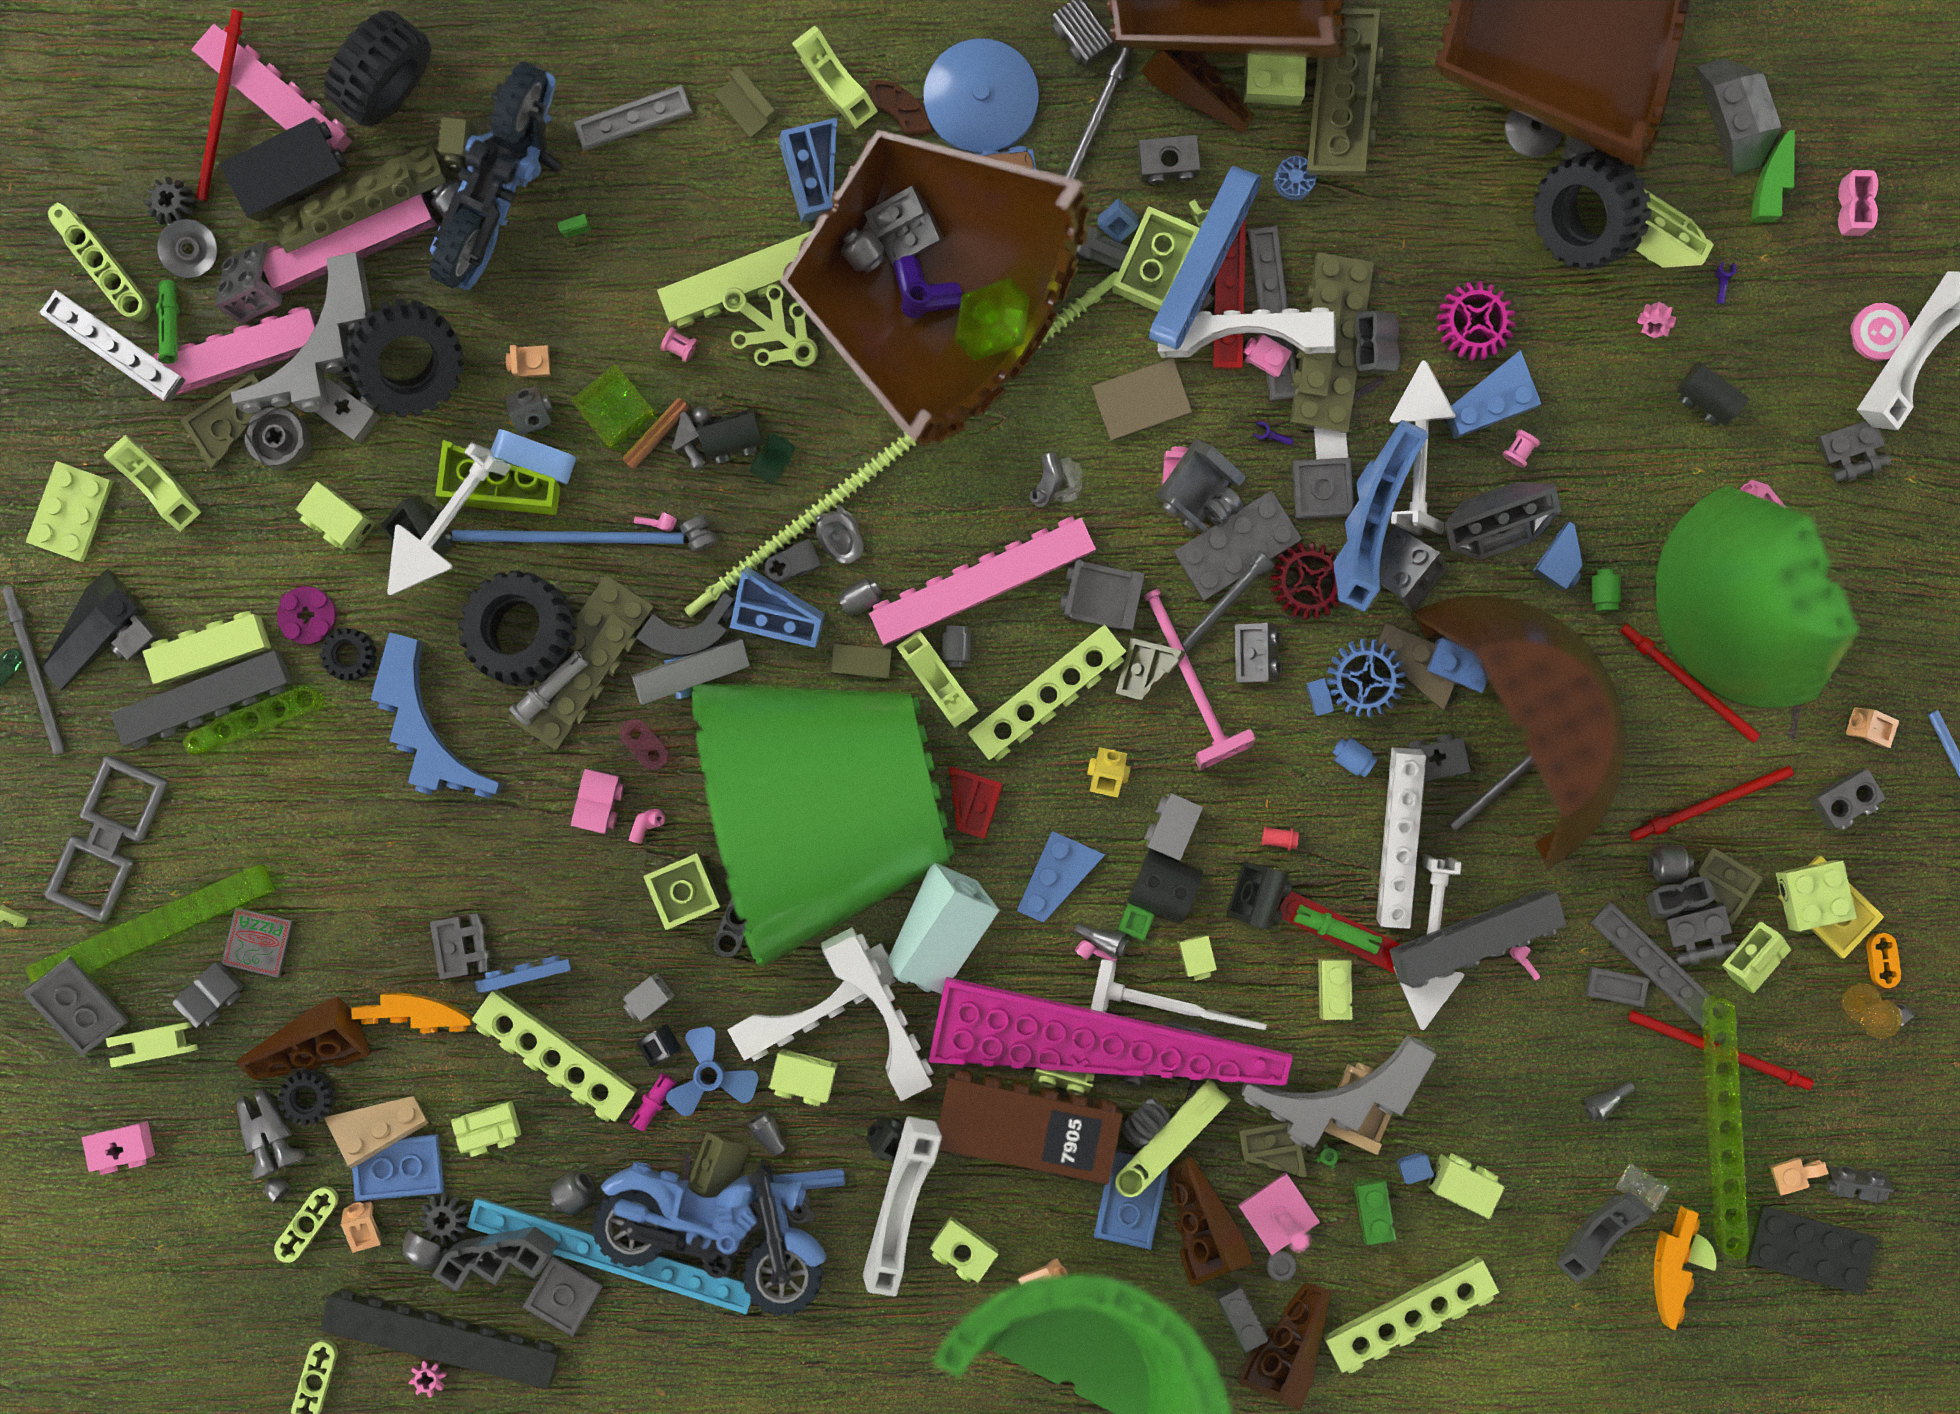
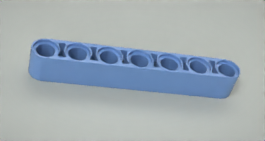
[1149,166,1261,350]

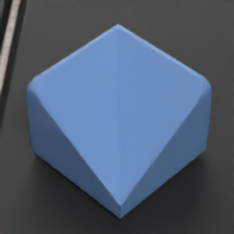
[1098,198,1139,243]
[1395,1152,1434,1184]

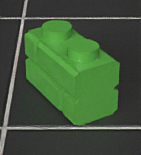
[1353,1177,1396,1245]

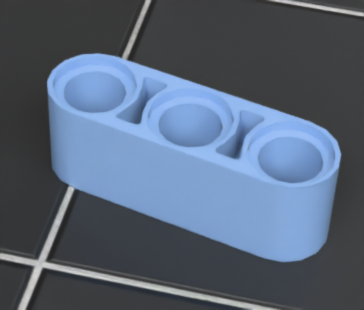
[491,429,577,485]

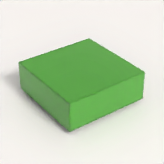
[557,214,592,239]
[1117,903,1155,941]

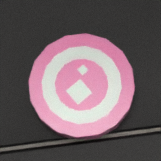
[1850,303,1910,361]

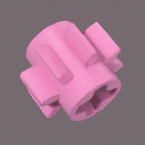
[1637,301,1676,339]
[409,1358,448,1398]

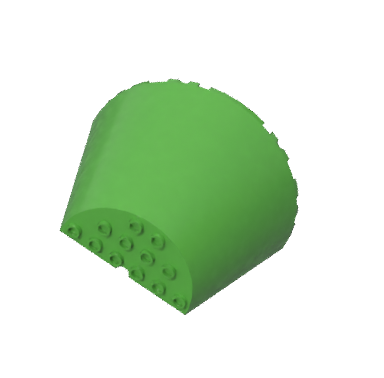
[692,683,955,967]
[932,1275,1230,1414]

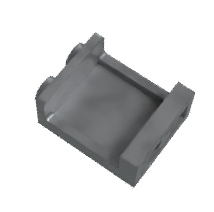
[1155,439,1246,533]
[1059,559,1145,632]

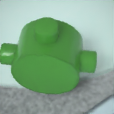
[1316,1143,1341,1169]

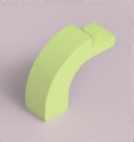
[792,25,878,129]
[103,435,201,532]
[896,630,978,728]

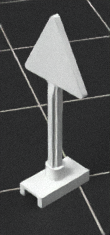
[1390,360,1456,535]
[387,443,512,595]
[1393,854,1464,1030]
[1091,959,1267,1030]

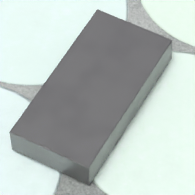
[1585,967,1650,1007]

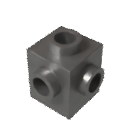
[505,385,553,436]

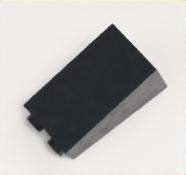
[219,117,347,222]

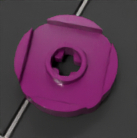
[277,586,337,645]

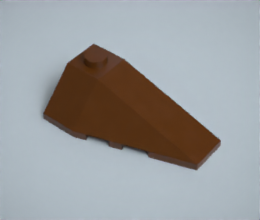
[1141,50,1254,132]
[236,997,370,1080]
[1169,1157,1253,1287]
[1237,1282,1331,1411]

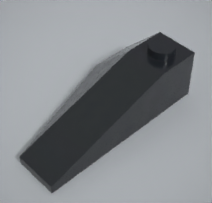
[41,569,148,690]

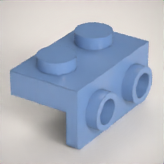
[1426,637,1488,693]

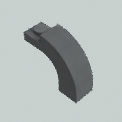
[636,593,735,656]
[1556,1191,1652,1283]

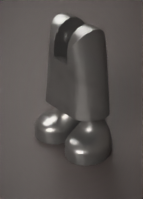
[236,1088,307,1180]

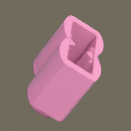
[1838,170,1878,236]
[571,769,625,834]

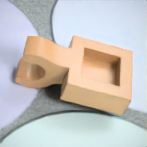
[1770,1157,1828,1196]

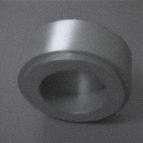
[1266,1250,1296,1281]

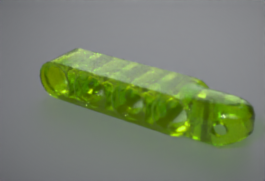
[183,686,324,755]

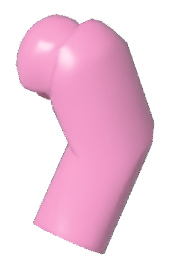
[628,809,666,844]

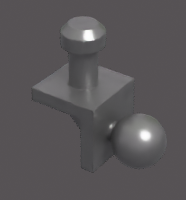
[671,406,713,471]

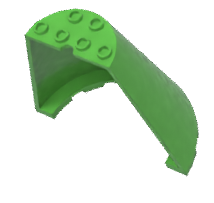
[1655,485,1859,708]

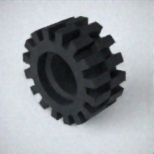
[319,628,377,681]
[278,1069,336,1126]

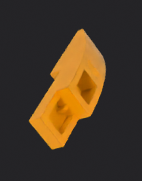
[351,993,475,1033]
[1654,1206,1700,1330]

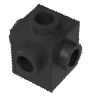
[865,1115,905,1163]

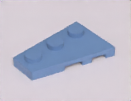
[1017,831,1105,922]
[474,955,571,993]

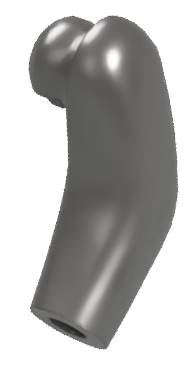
[1029,452,1063,507]

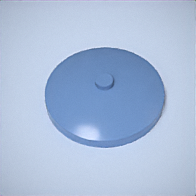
[924,38,1039,155]

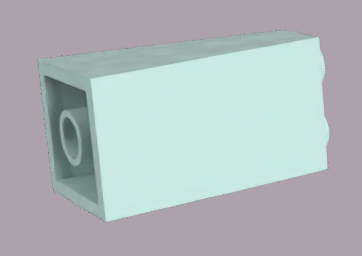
[887,863,1000,994]

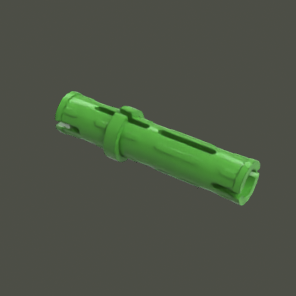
[156,280,180,364]
[1293,904,1382,955]

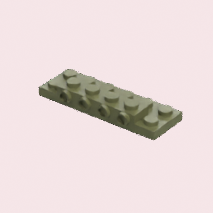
[1307,9,1385,176]
[274,143,446,253]
[1290,252,1374,433]
[508,574,655,751]

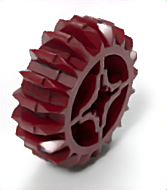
[1269,542,1340,621]

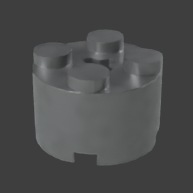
[245,407,312,470]

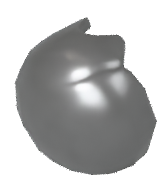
[403,1229,447,1269]

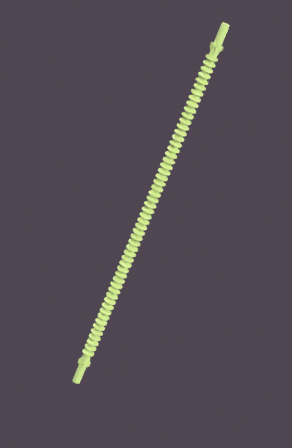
[684,271,1118,618]

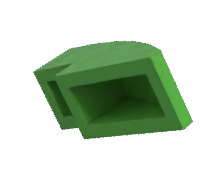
[1751,130,1795,222]

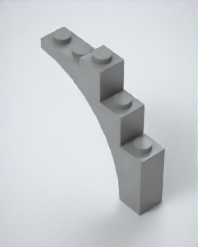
[231,252,372,413]
[1241,1034,1437,1147]

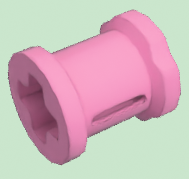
[660,327,698,363]
[1502,430,1540,468]

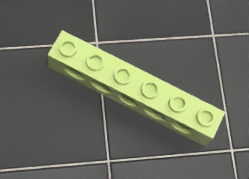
[968,624,1126,762]
[472,989,639,1122]
[1323,1256,1499,1373]

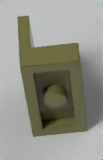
[715,66,777,138]
[689,1132,749,1197]

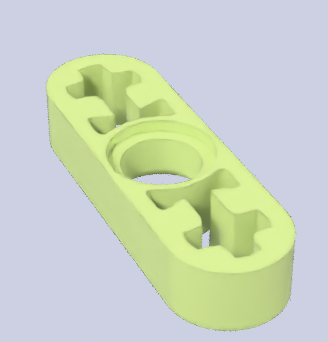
[274,1186,339,1263]
[291,1339,338,1414]

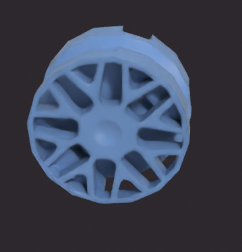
[1274,156,1317,201]

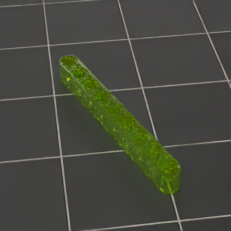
[24,863,275,984]
[1702,995,1749,1260]

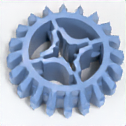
[1327,638,1406,717]

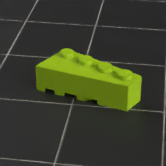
[435,440,560,515]

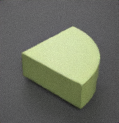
[0,905,29,928]
[1688,1234,1716,1271]

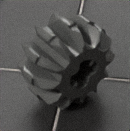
[143,177,196,225]
[1121,1098,1170,1148]
[419,1193,470,1245]

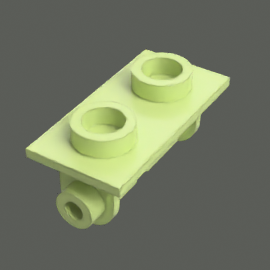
[1032,1067,1095,1096]

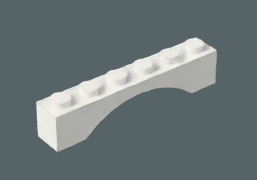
[1857,271,1960,430]
[1158,308,1336,358]
[821,927,934,1101]
[728,942,896,1062]
[862,1117,942,1296]

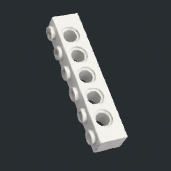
[1376,747,1426,929]

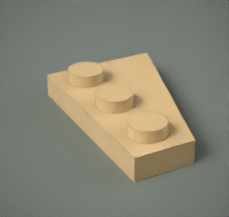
[324,1096,429,1169]

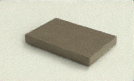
[1091,358,1192,441]

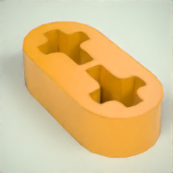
[1866,933,1901,988]

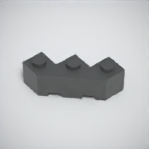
[432,1227,559,1292]

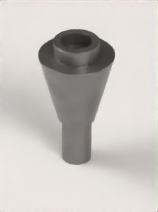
[1074,922,1129,960]
[1584,1081,1636,1123]

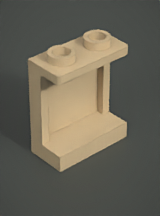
[1324,1062,1391,1155]

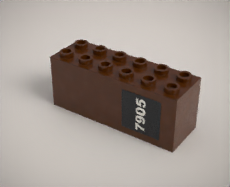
[938,1069,1123,1185]

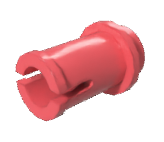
[1261,826,1299,851]

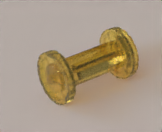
[1842,983,1902,1039]

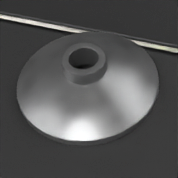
[1505,110,1563,158]
[157,219,217,278]

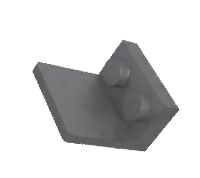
[215,241,283,324]
[1379,526,1449,612]

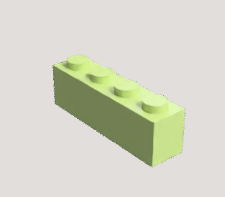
[142,611,272,685]

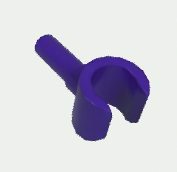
[1715,261,1737,304]
[1253,422,1293,446]

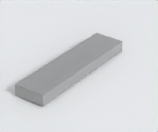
[574,85,693,151]
[632,638,750,705]

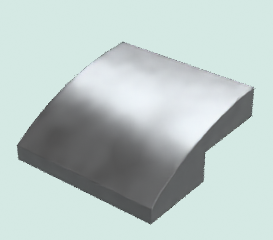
[864,186,944,266]

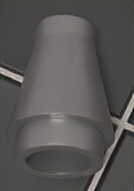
[747,1111,787,1156]

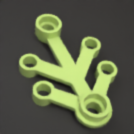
[722,284,818,366]

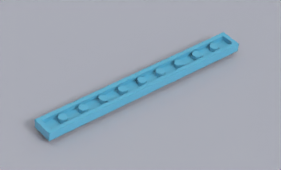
[467,1197,751,1314]

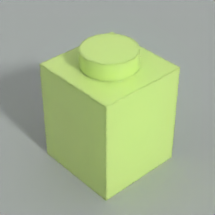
[1178,935,1217,981]

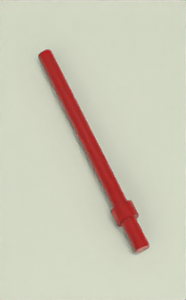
[1619,623,1761,743]
[1629,765,1794,842]

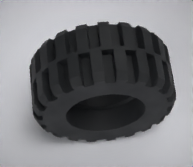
[324,10,431,126]
[1533,151,1651,270]
[346,299,464,417]
[458,571,577,686]

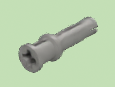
[509,651,589,727]

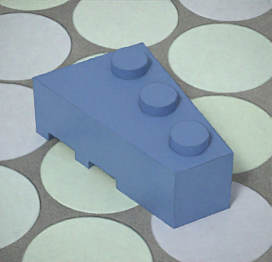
[778,118,837,223]
[1446,350,1541,439]
[730,566,825,648]

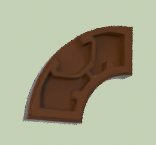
[869,80,932,136]

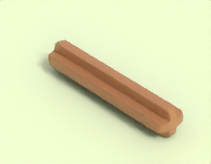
[623,398,690,469]

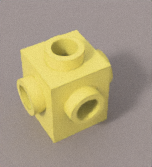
[1087,747,1131,798]

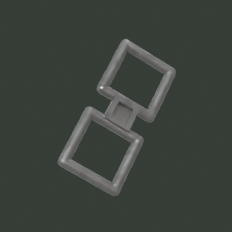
[45,755,168,923]

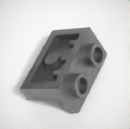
[1235,623,1282,683]

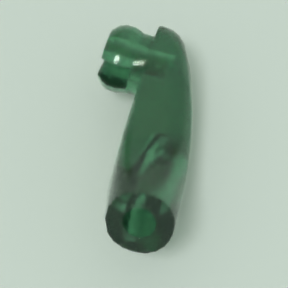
[0,648,22,687]

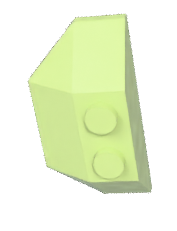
[1635,189,1714,268]

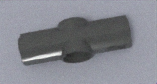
[1075,227,1130,271]

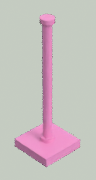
[1143,589,1255,771]
[1238,1172,1320,1255]

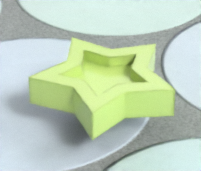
[1189,200,1209,228]

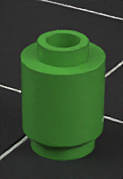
[1591,569,1622,611]

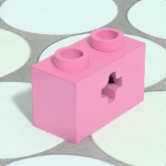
[82,1121,155,1175]

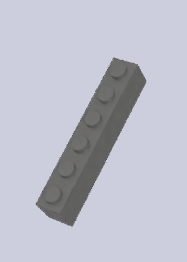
[110,650,294,750]
[1389,889,1567,988]

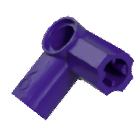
[893,255,962,318]

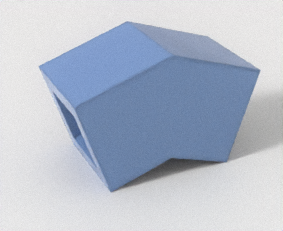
[1307,678,1334,716]

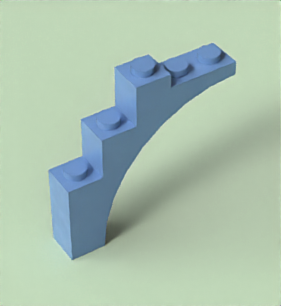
[1333,420,1428,611]
[370,632,504,799]

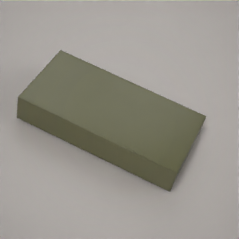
[831,643,892,679]

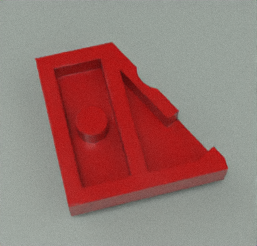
[949,766,1004,839]

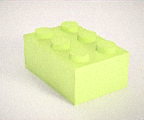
[1112,206,1200,312]

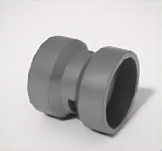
[1202,486,1243,527]
[679,514,718,553]

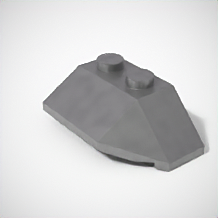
[1695,58,1782,176]
[1444,482,1561,560]

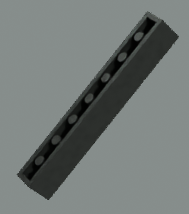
[320,1289,561,1389]

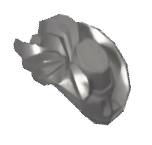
[816,505,864,563]

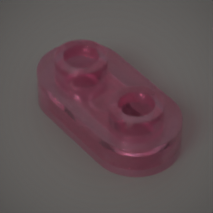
[620,719,669,770]

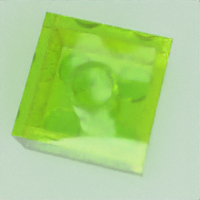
[955,278,1030,361]
[570,364,656,450]

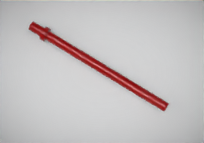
[196,9,243,201]
[1628,1010,1814,1091]

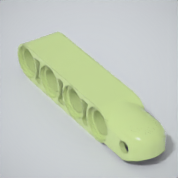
[48,202,151,322]
[1115,1079,1231,1197]

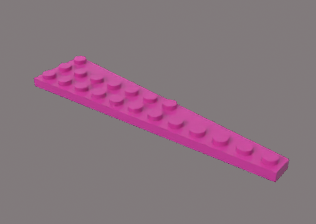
[928,977,1293,1085]

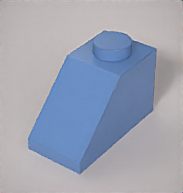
[1532,522,1583,592]

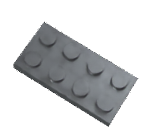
[1173,490,1302,601]

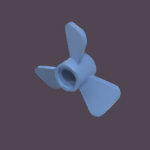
[666,1026,759,1116]

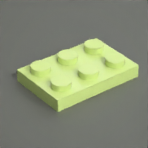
[26,461,114,563]

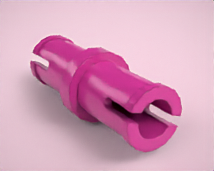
[629,1073,677,1132]

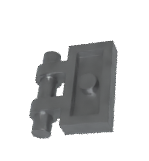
[1817,421,1891,483]
[1666,903,1736,966]
[430,913,491,980]

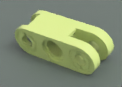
[106,1022,198,1067]

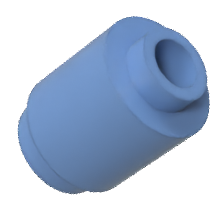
[1332,737,1378,778]

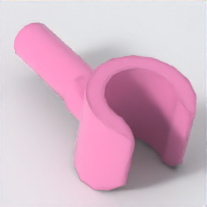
[634,512,677,532]
[1075,940,1117,961]
[1510,946,1540,980]

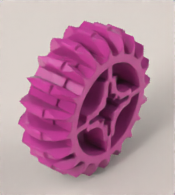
[1436,282,1516,361]

